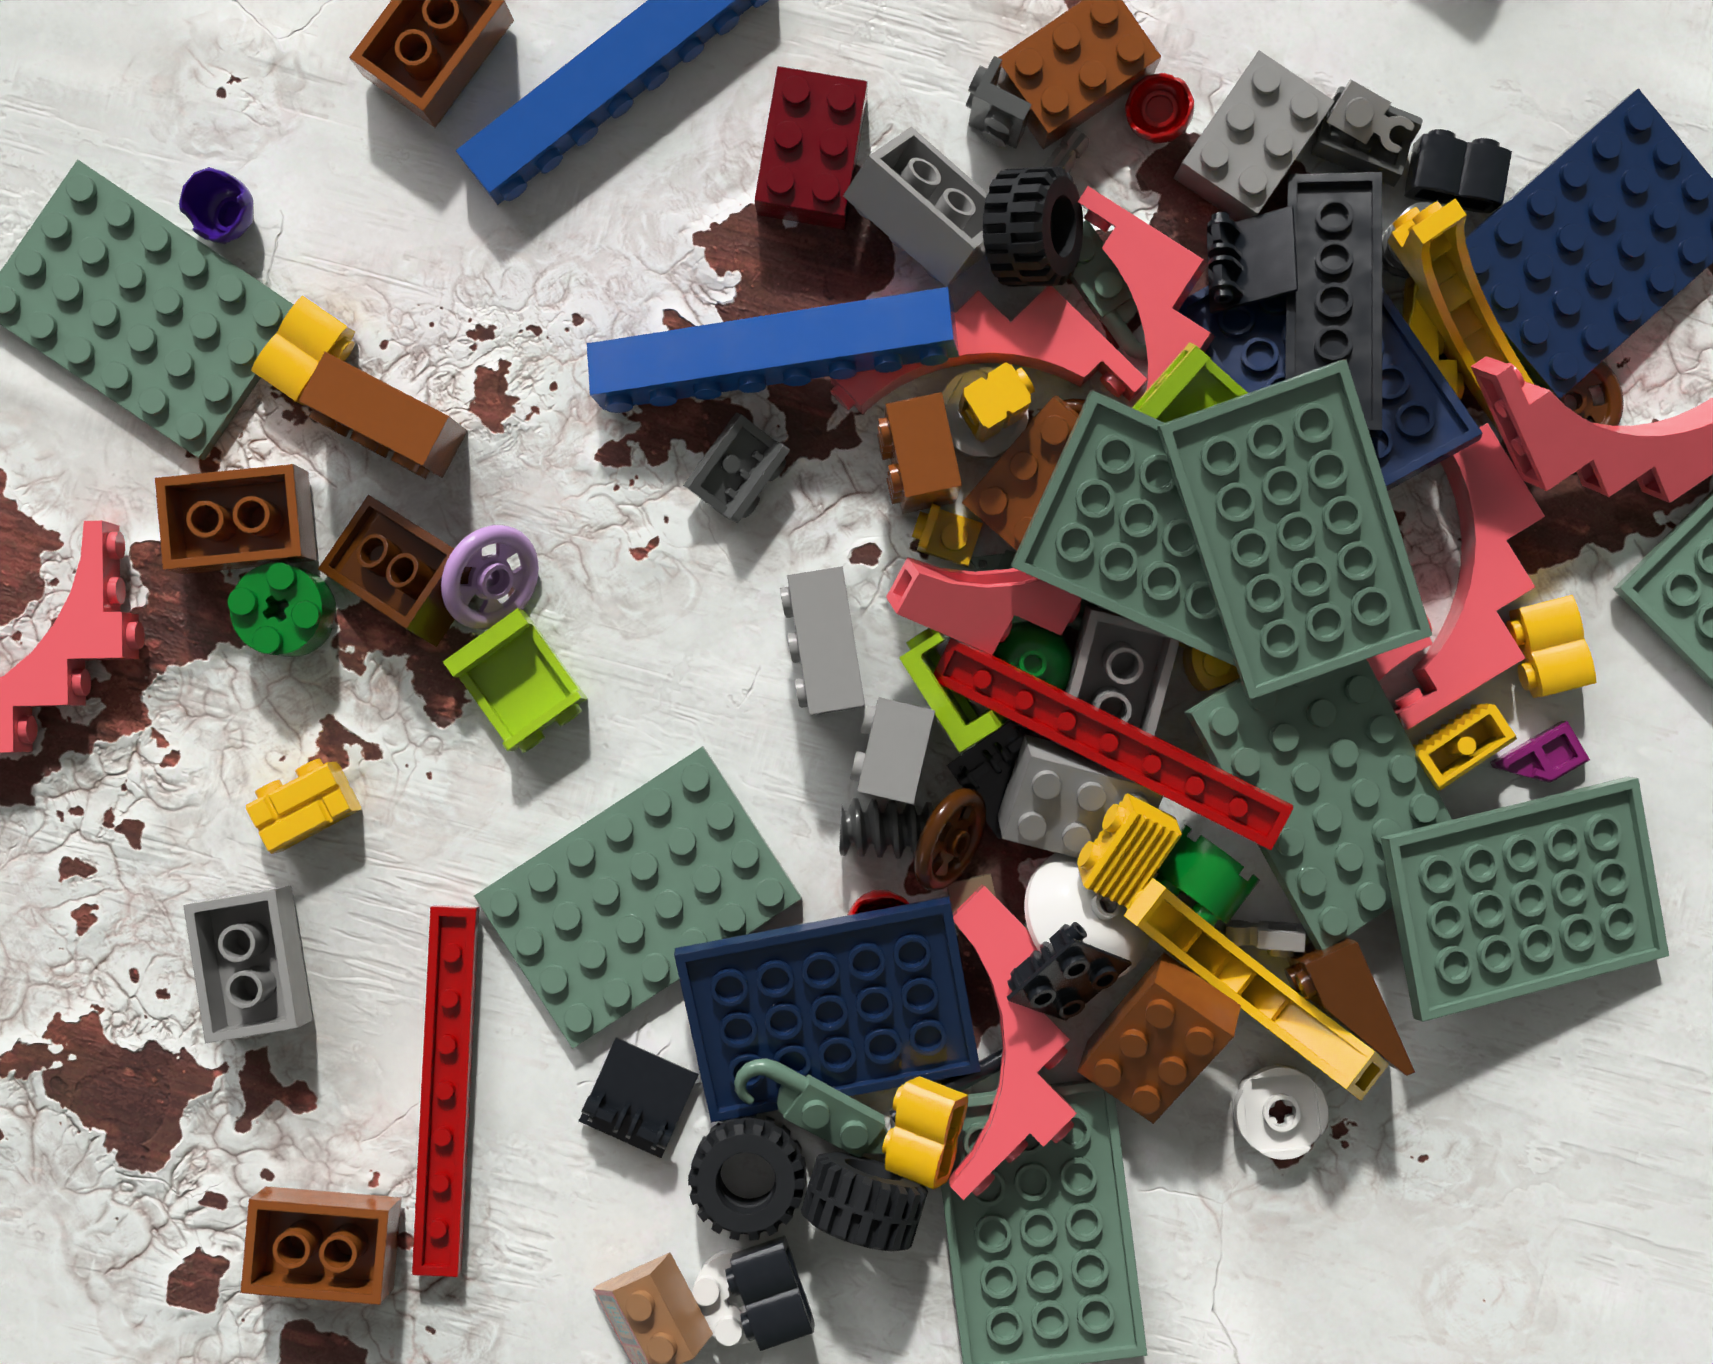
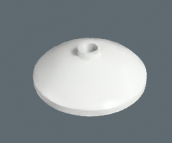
[1024,853,1150,978]

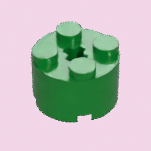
[228,563,336,657]
[1155,824,1260,926]

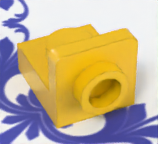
[912,503,983,567]

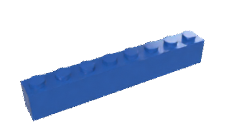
[455,0,768,205]
[587,287,959,413]

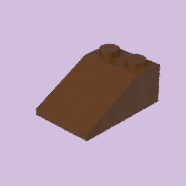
[318,495,472,647]
[1284,937,1415,1076]

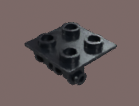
[1207,206,1298,314]
[947,720,1040,839]
[1007,922,1132,1021]
[579,1037,699,1158]

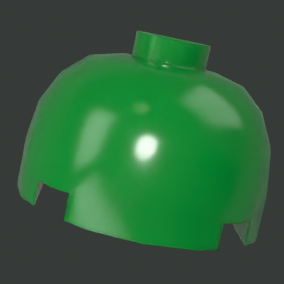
[993,621,1073,691]

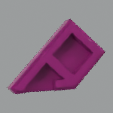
[1490,721,1590,783]

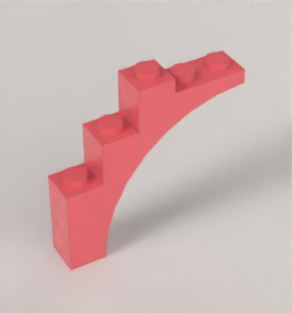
[0,520,145,753]
[886,557,1082,655]
[949,885,1077,1200]

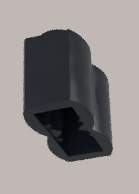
[1404,129,1512,213]
[725,1235,815,1351]

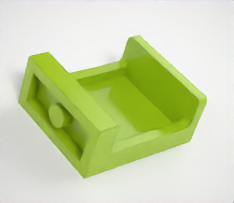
[1132,342,1248,423]
[443,608,588,753]
[899,628,1008,753]

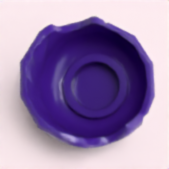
[179,167,254,244]

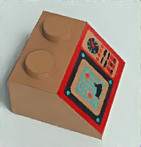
[593,1252,713,1364]

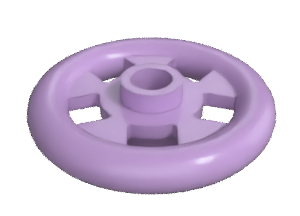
[441,525,539,630]

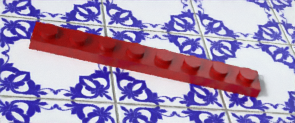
[933,638,1293,850]
[412,905,480,1277]

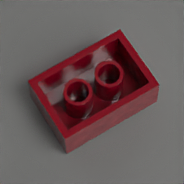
[754,66,868,230]

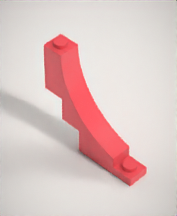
[1078,186,1215,390]
[830,286,1148,414]
[1471,356,1713,503]
[1394,423,1545,730]

